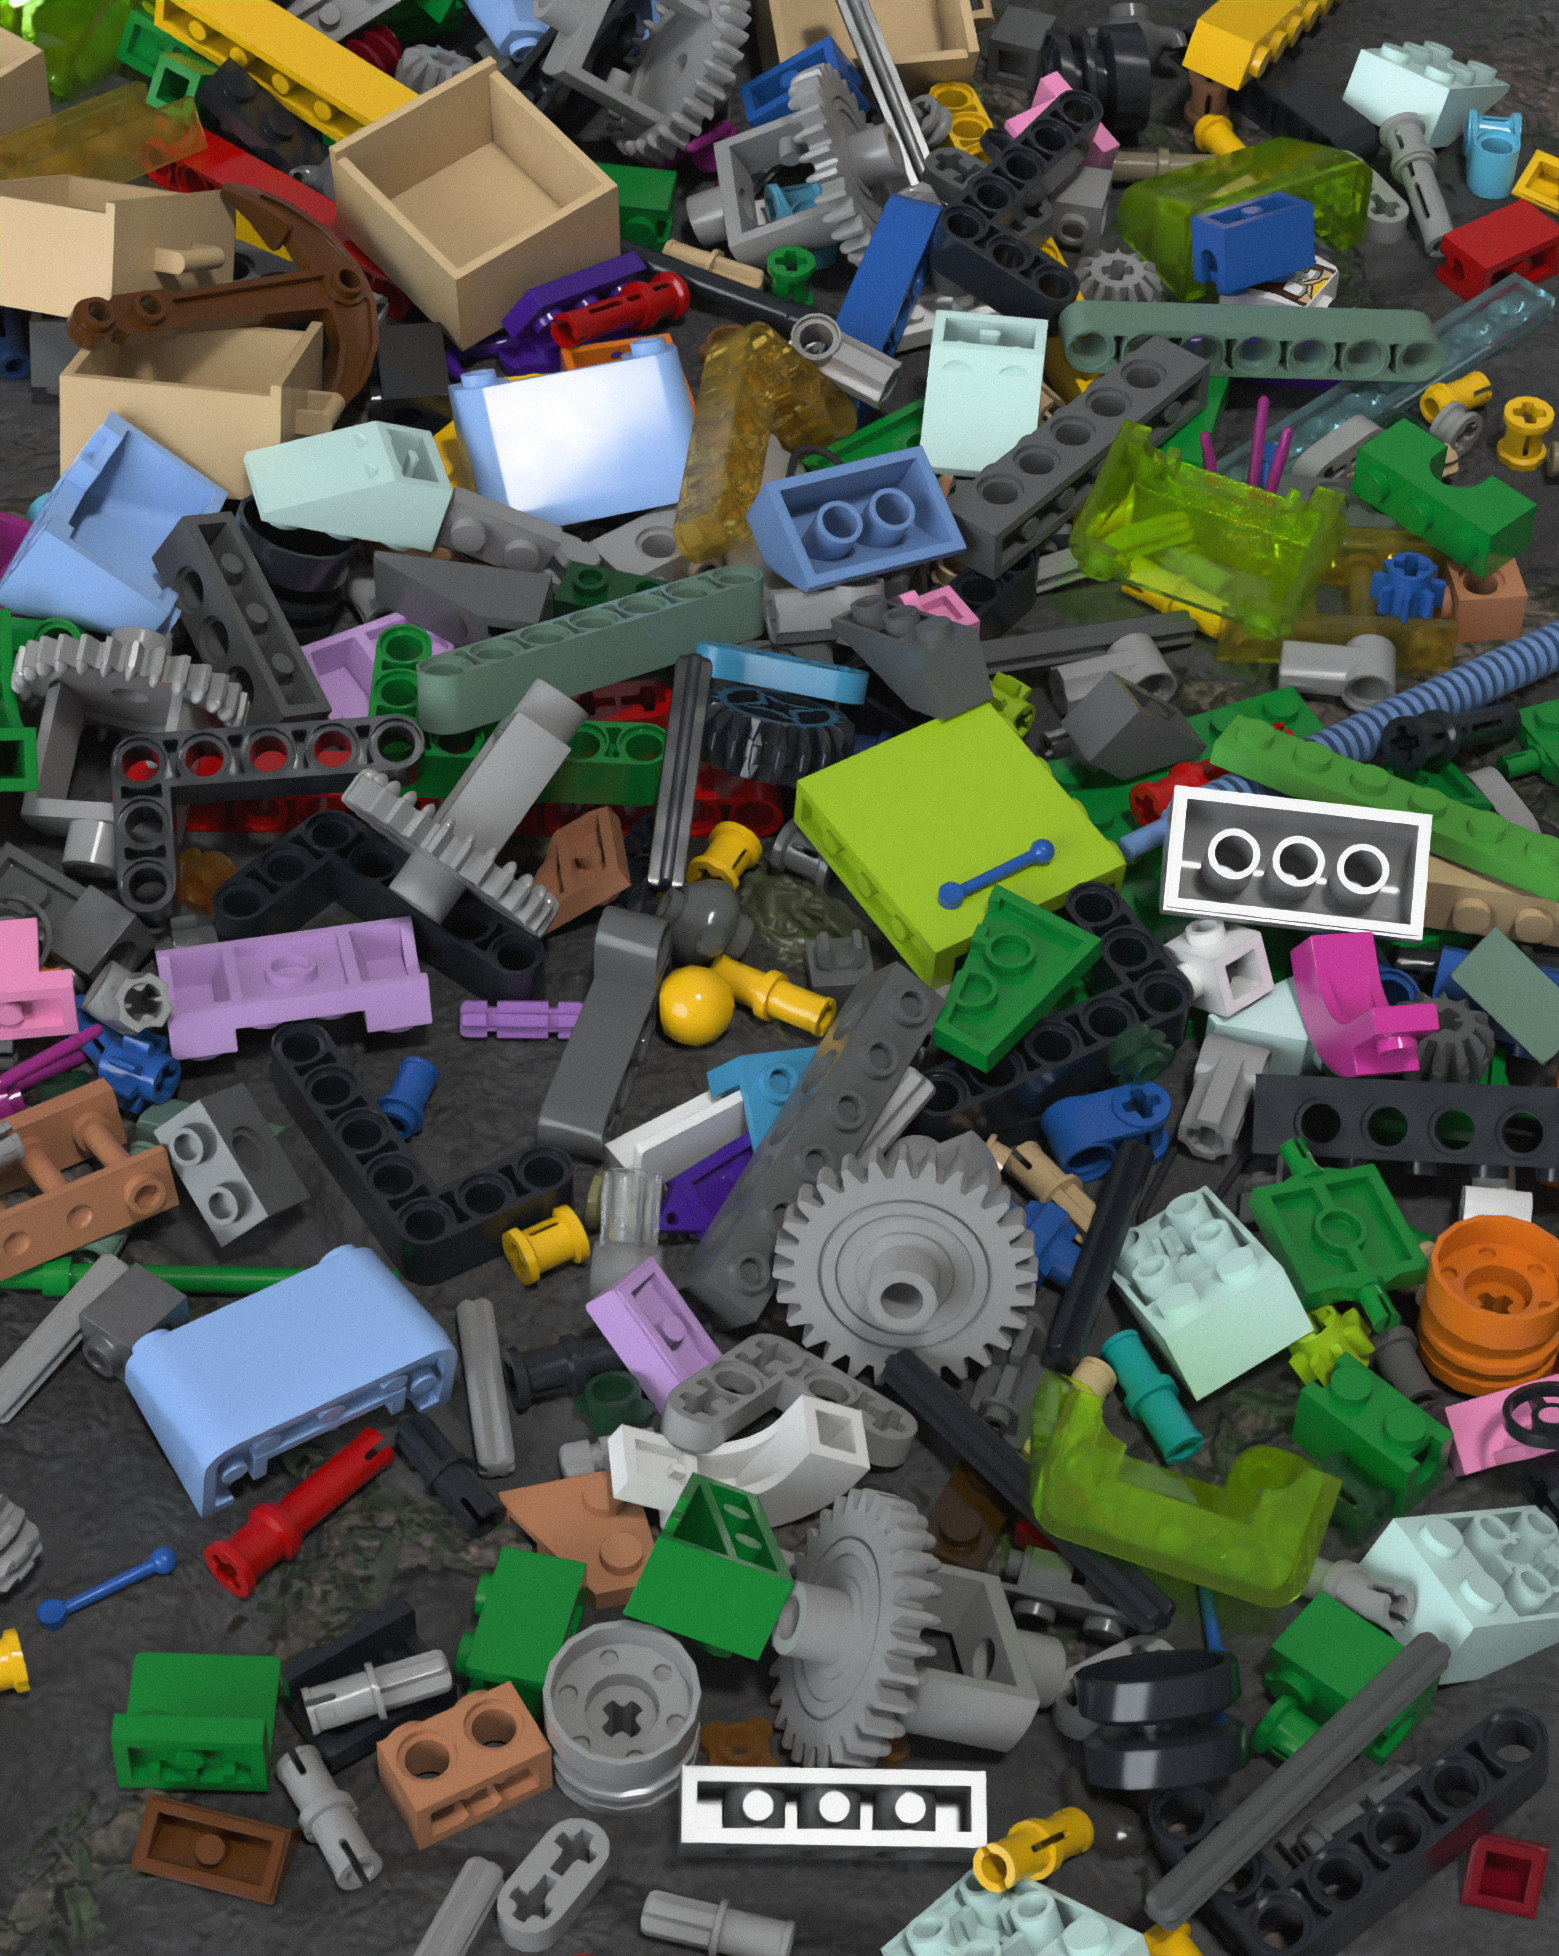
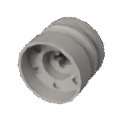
[543,1619,701,1818]

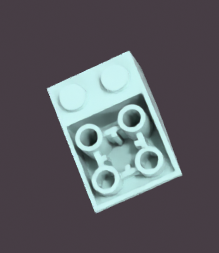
[1342,41,1511,148]
[920,309,1048,478]
[243,421,453,552]
[1110,1185,1314,1401]
[1359,1505,1559,1685]
[880,1868,1150,1956]

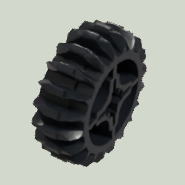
[700,685,856,789]

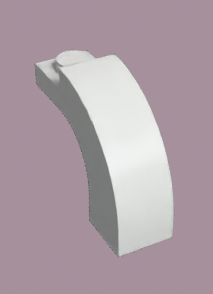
[607,1394,870,1529]

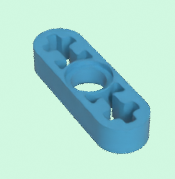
[695,640,869,704]

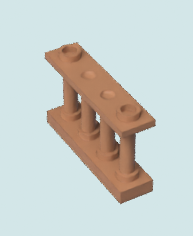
[0,1077,180,1281]

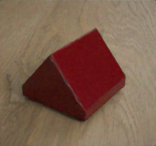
[1460,1832,1550,1919]

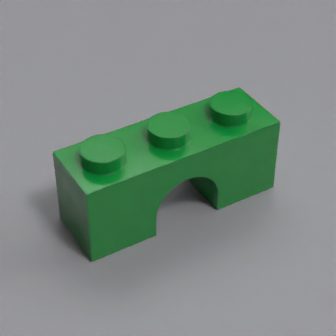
[1351,418,1537,579]

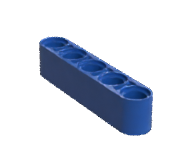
[803,193,945,432]

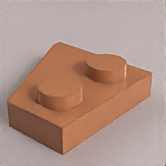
[531,804,631,937]
[498,1469,655,1611]

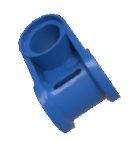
[1040,1080,1172,1184]

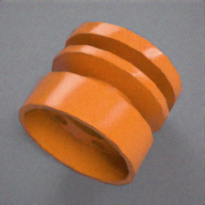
[1415,1215,1559,1397]

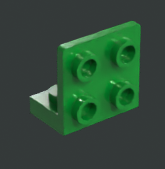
[111,1652,282,1792]

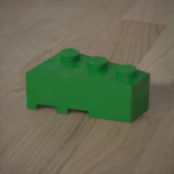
[623,1472,795,1661]

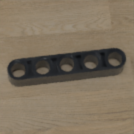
[1175,24,1380,178]

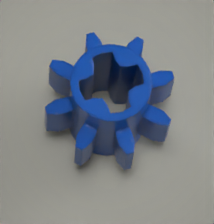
[1369,552,1446,626]
[98,1029,181,1114]

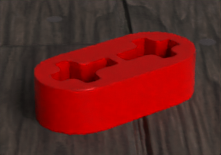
[570,680,672,730]

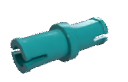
[1099,1329,1204,1465]

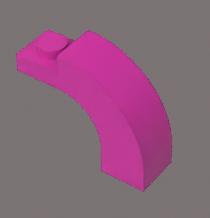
[1290,931,1440,1078]

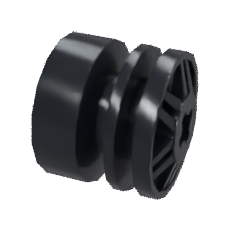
[1039,22,1151,135]
[235,494,359,644]

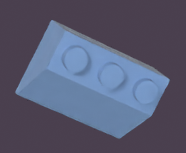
[745,445,967,593]

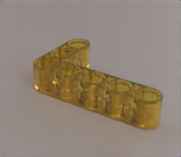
[674,321,857,564]

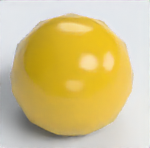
[659,965,735,1047]

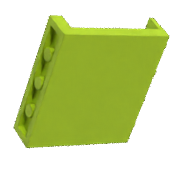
[794,700,1126,991]

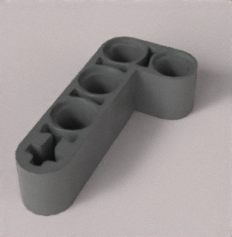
[537,905,673,1161]

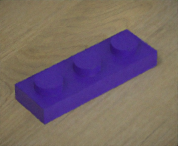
[501,251,647,340]

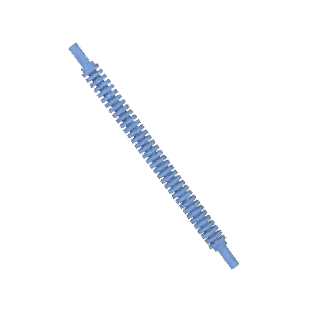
[1118,619,1559,860]

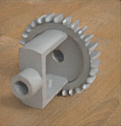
[532,0,751,166]
[686,62,905,270]
[11,627,250,881]
[341,678,589,940]
[773,1130,1039,1386]
[769,1488,1066,1769]

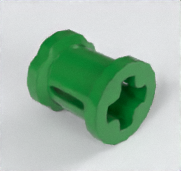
[766,246,816,307]
[1250,1695,1322,1762]

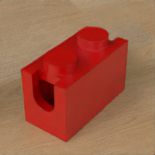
[1435,198,1559,312]

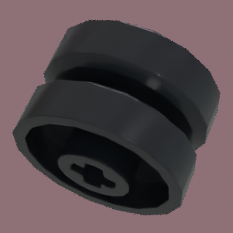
[1074,1649,1250,1790]

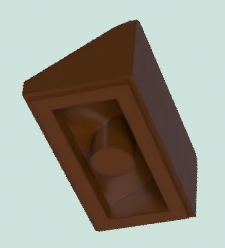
[129,1794,302,1905]

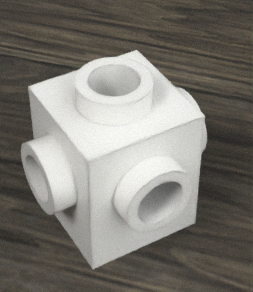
[1163,919,1275,1018]

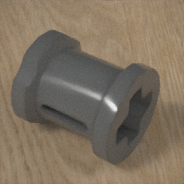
[770,818,841,893]

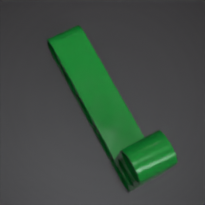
[368,624,666,806]

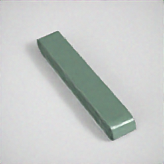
[1058,300,1445,382]
[416,565,764,735]

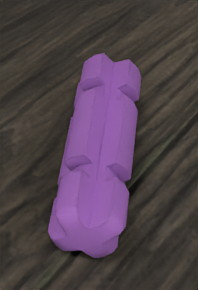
[460,1000,584,1039]

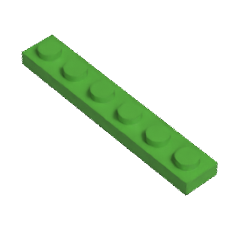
[1210,714,1559,903]

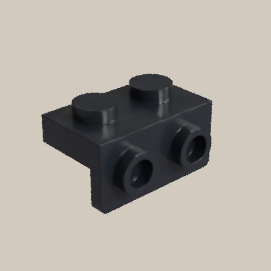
[281,1601,457,1773]

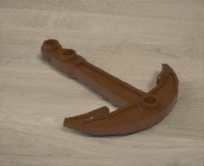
[66,181,380,407]

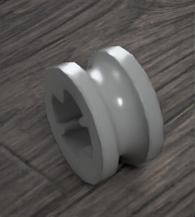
[910,94,953,149]
[1429,401,1483,458]

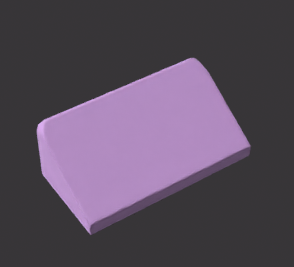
[585,1256,722,1415]

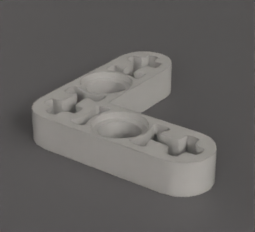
[660,1333,918,1467]

